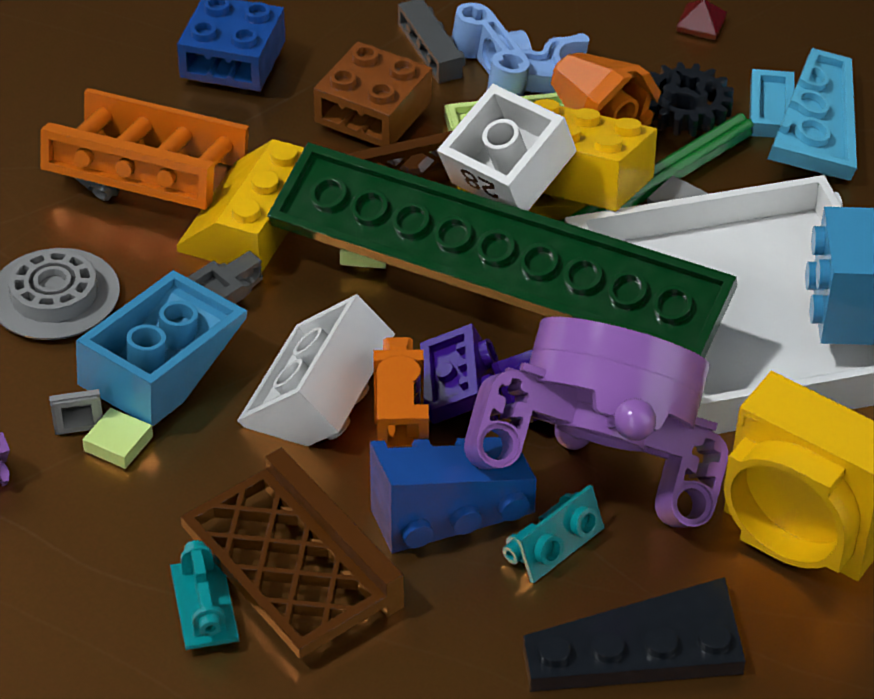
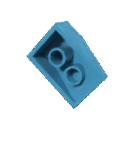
[76,270,247,427]

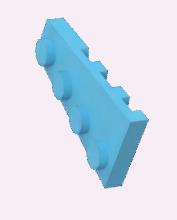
[767,48,857,181]

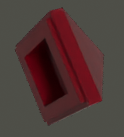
[676,0,727,40]

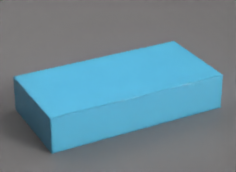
[749,69,795,138]

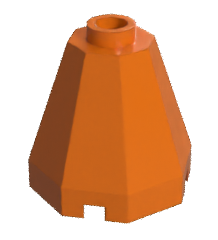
[551,52,661,126]

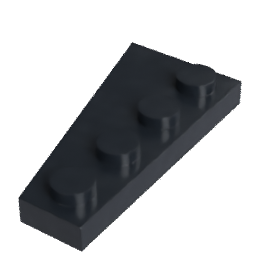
[523,577,746,692]

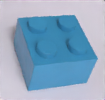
[805,207,874,345]

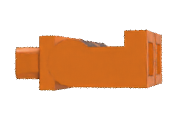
[373,337,429,448]

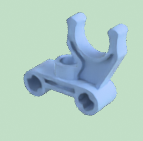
[452,3,589,96]

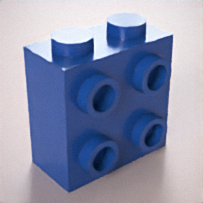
[177,0,285,91]

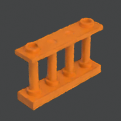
[41,88,249,210]

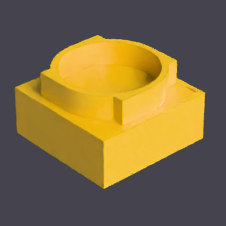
[724,370,874,581]

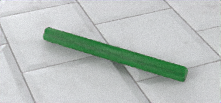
[561,113,754,222]

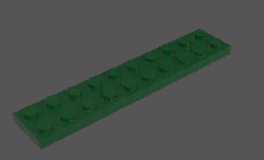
[267,142,737,359]

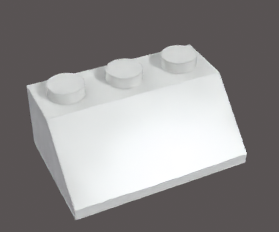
[237,294,395,447]

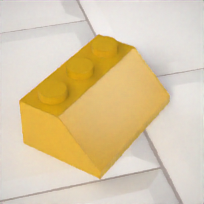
[177,139,305,272]

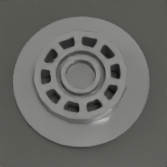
[0,248,120,340]

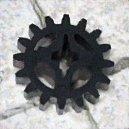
[649,62,734,137]

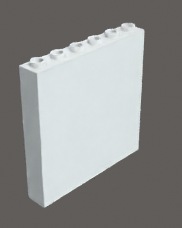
[565,175,874,434]

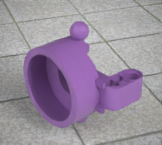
[464,317,728,527]

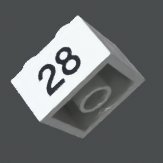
[437,84,577,211]

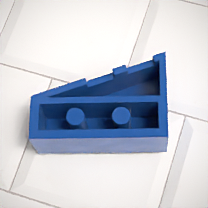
[370,437,537,553]

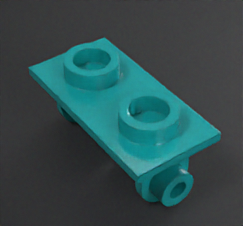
[502,485,605,583]
[170,540,239,650]

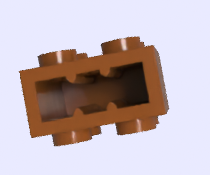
[314,41,432,146]

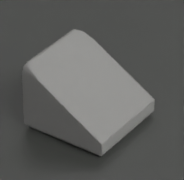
[49,389,103,435]

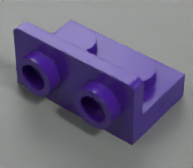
[420,323,502,424]

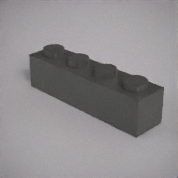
[398,0,466,84]

